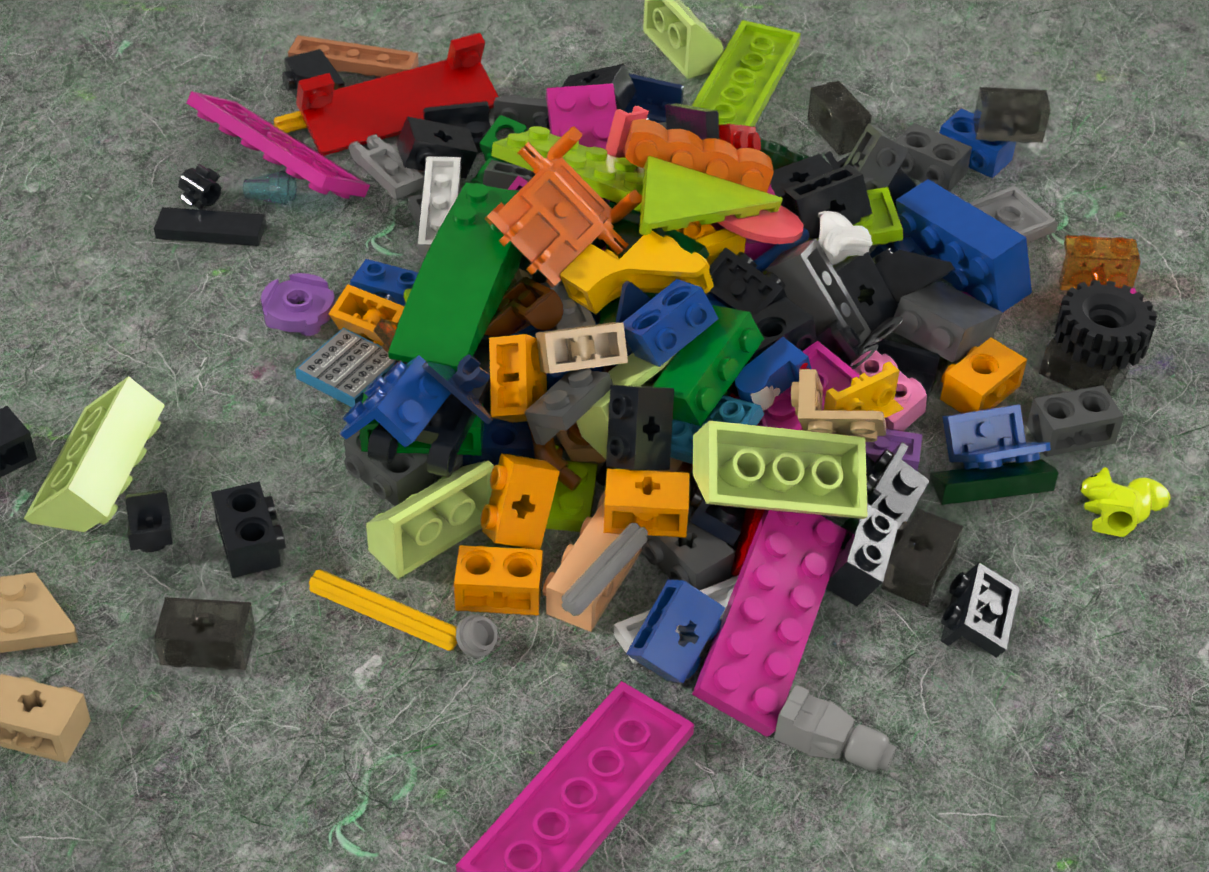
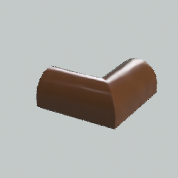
[484,276,564,337]

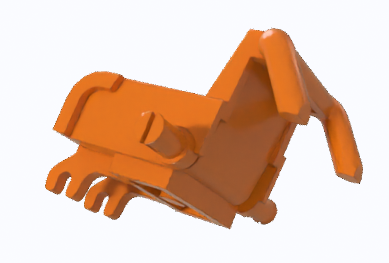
[484,126,642,288]

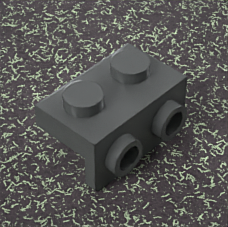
[525,368,613,445]

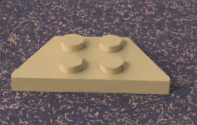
[0,572,78,653]

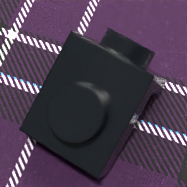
[816,319,861,362]
[125,490,173,552]

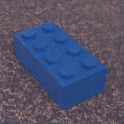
[896,179,1032,312]

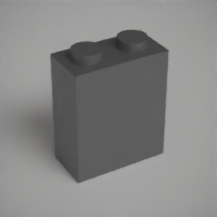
[889,281,1003,362]

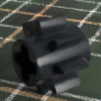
[178,164,222,210]

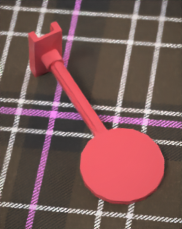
[605,106,804,244]

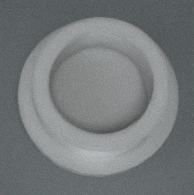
[456,614,498,658]

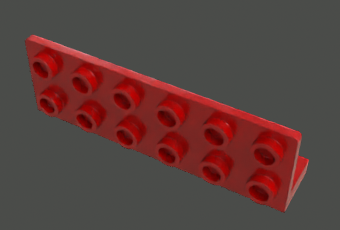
[296,33,499,156]

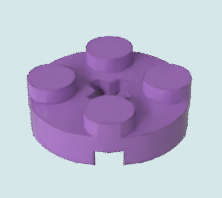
[261,273,335,336]

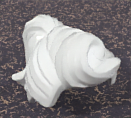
[818,211,873,265]

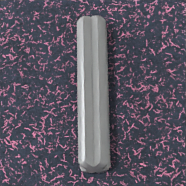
[562,523,648,616]

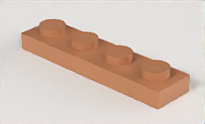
[288,35,419,77]

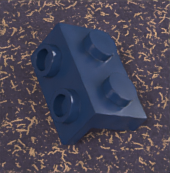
[625,73,684,123]

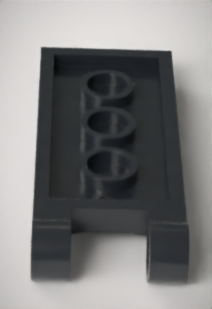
[368,335,493,477]

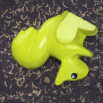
[1080,467,1171,537]

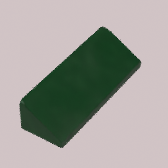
[930,459,1059,505]

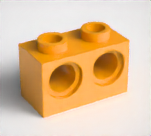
[489,334,547,423]
[454,545,543,616]

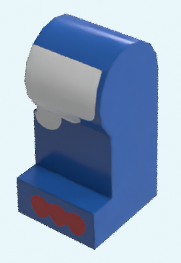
[735,337,811,411]

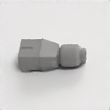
[774,684,897,772]

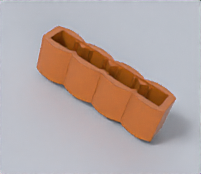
[625,119,774,193]

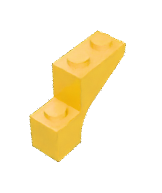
[560,230,714,315]

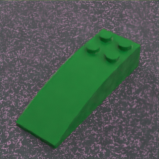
[388,182,522,372]

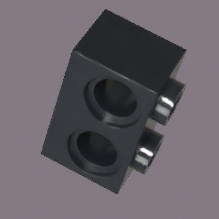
[211,481,286,578]

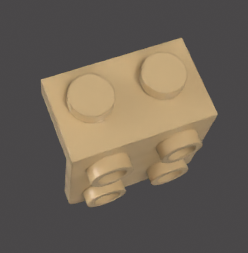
[791,369,886,442]

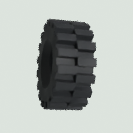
[1054,280,1157,370]

